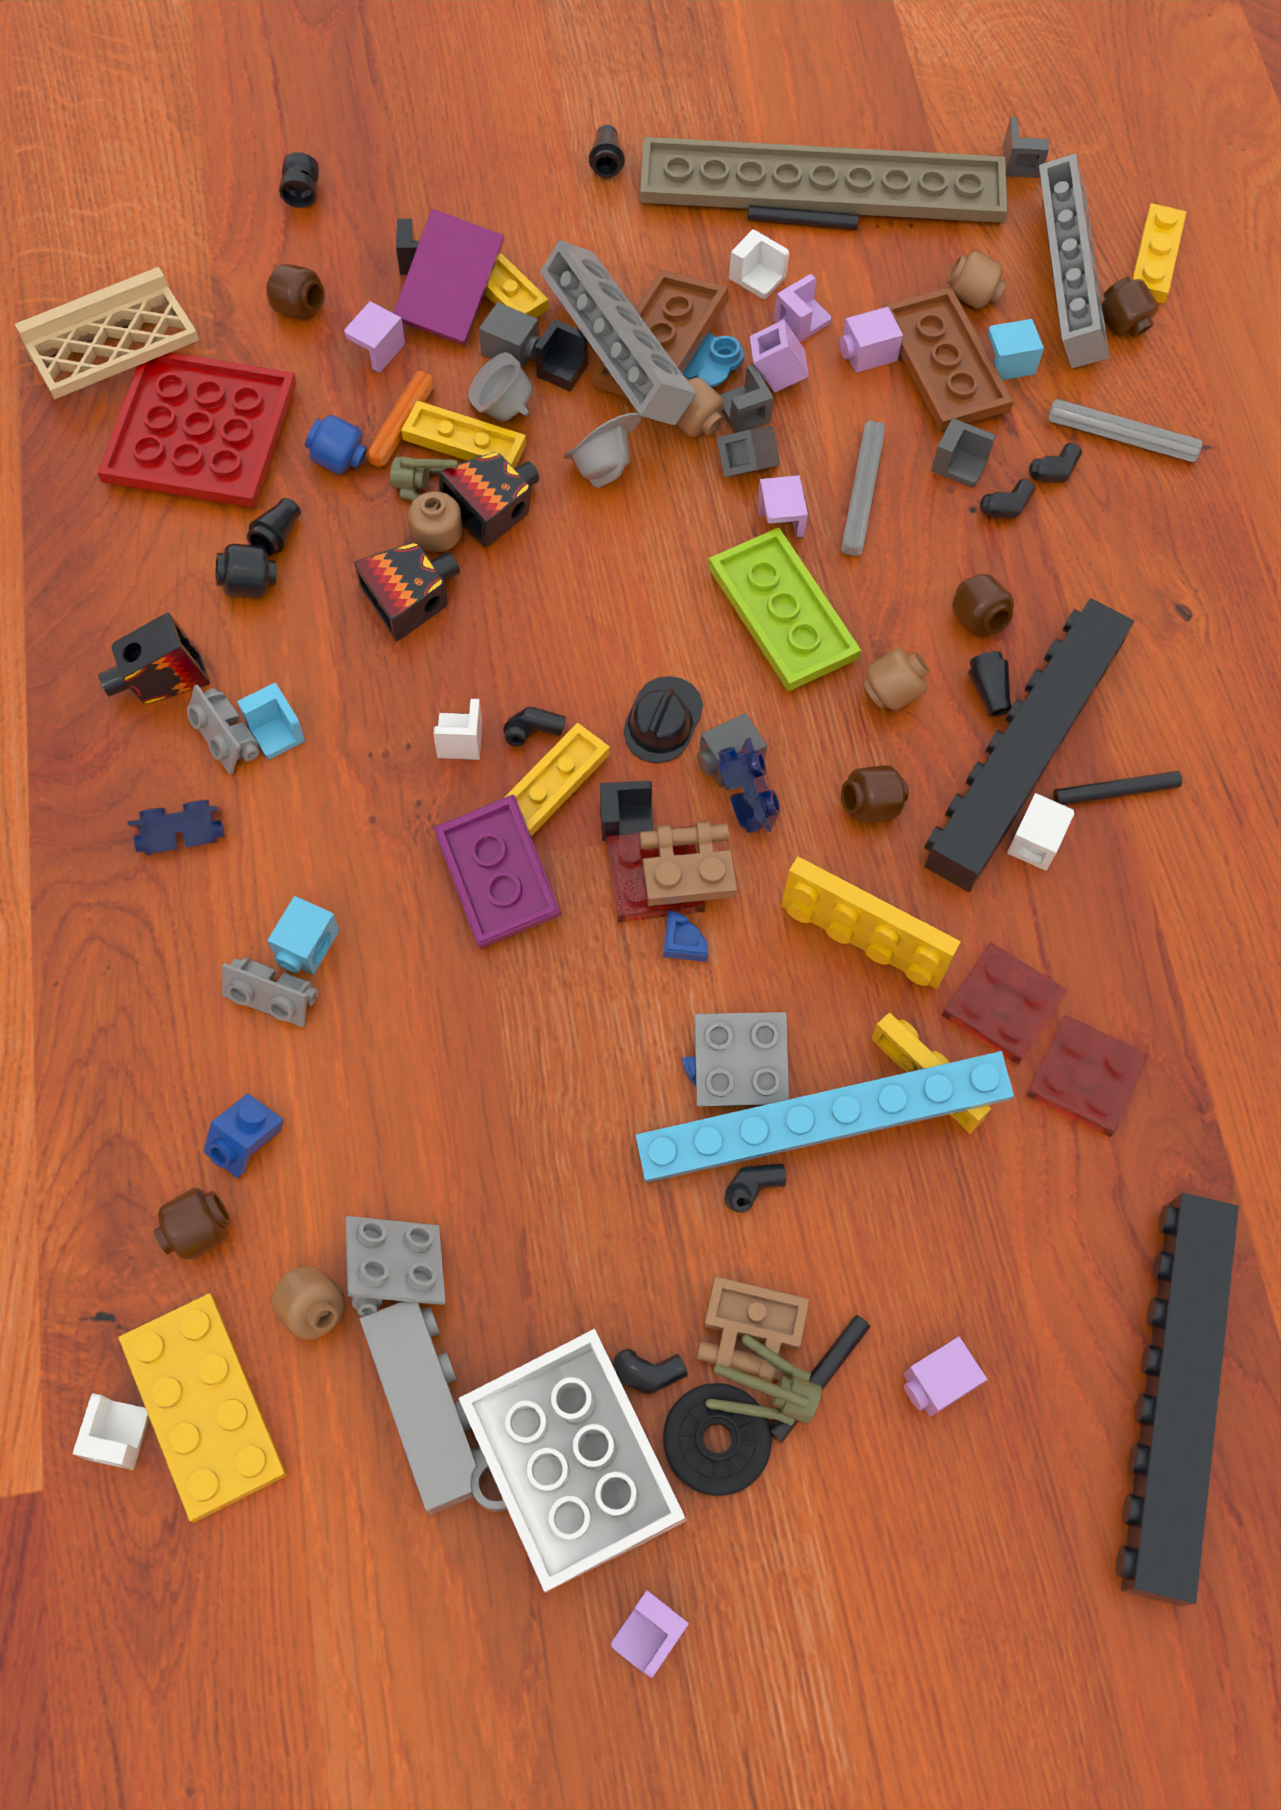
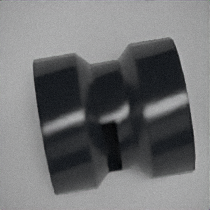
[279,152,320,208]

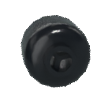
[215,544,277,598]

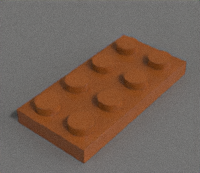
[592,270,729,397]
[882,287,1014,432]

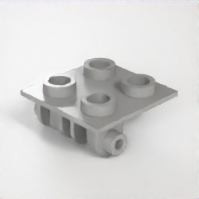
[694,1012,789,1106]
[345,1216,446,1317]

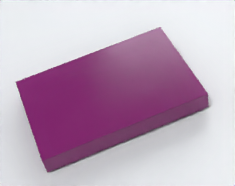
[393,209,504,346]
[433,794,562,949]

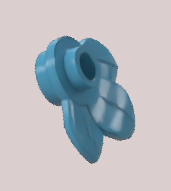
[683,333,744,387]

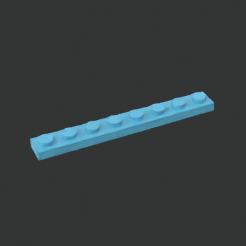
[636,1051,1014,1183]

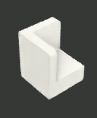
[729,229,789,299]
[433,699,482,760]
[1007,793,1074,871]
[72,1393,149,1470]

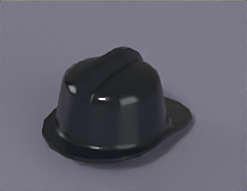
[624,676,703,763]

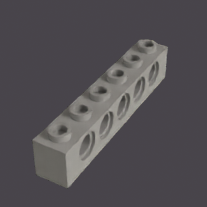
[1039,153,1110,369]
[540,240,697,425]

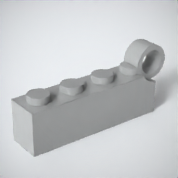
[359,1301,508,1515]

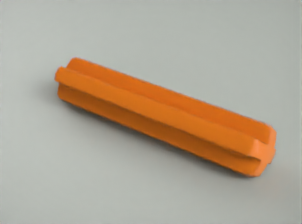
[365,370,434,468]

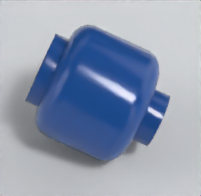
[305,415,367,475]

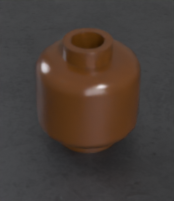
[266,264,325,319]
[1102,276,1159,337]
[952,574,1014,636]
[841,765,909,823]
[154,1188,231,1260]

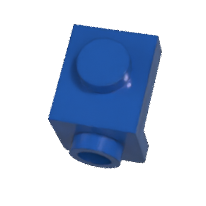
[204,1093,284,1177]

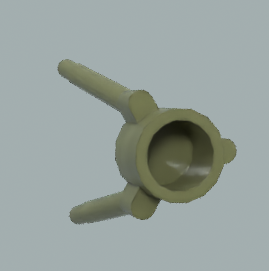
[390,456,458,501]
[705,1335,822,1426]

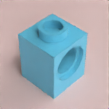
[267,896,340,975]

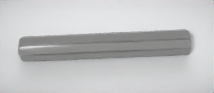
[1048,399,1202,462]
[841,420,886,557]

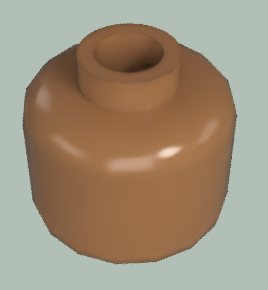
[947,251,1006,310]
[676,377,724,438]
[408,491,462,553]
[864,648,929,711]
[272,1266,345,1340]

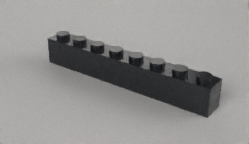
[924,598,1134,892]
[1116,1192,1239,1606]

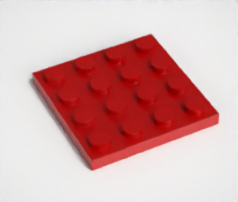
[97,352,297,508]

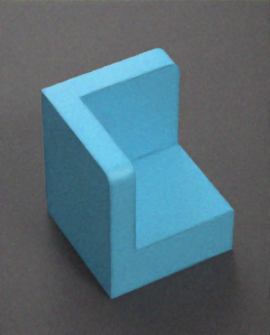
[988,319,1044,380]
[237,682,305,759]

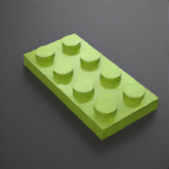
[708,527,861,692]

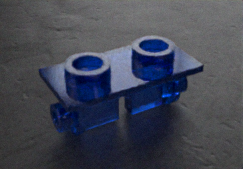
[717,738,780,833]
[128,800,225,855]

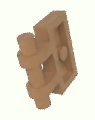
[639,821,737,906]
[696,1276,810,1383]

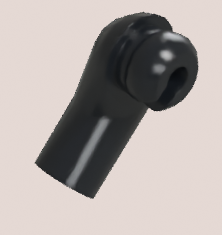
[1029,443,1082,483]
[980,479,1035,519]
[503,707,566,747]
[724,1163,786,1213]
[613,1349,688,1394]

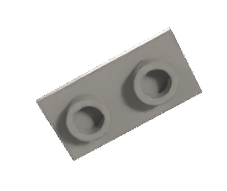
[187,685,259,775]
[222,957,319,1028]

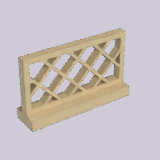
[15,267,199,400]

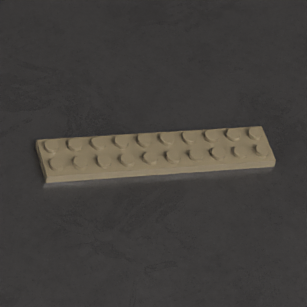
[640,137,1007,223]

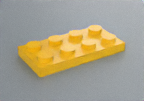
[781,856,961,989]
[118,1293,288,1523]

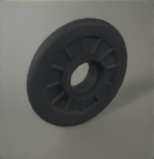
[663,1383,772,1496]

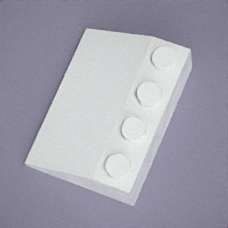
[459,1329,687,1592]

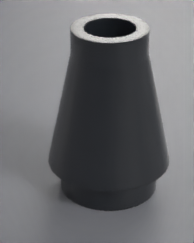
[589,125,625,178]
[247,498,301,556]
[968,651,1012,717]

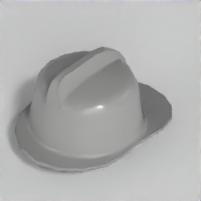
[468,352,533,422]
[563,413,642,488]

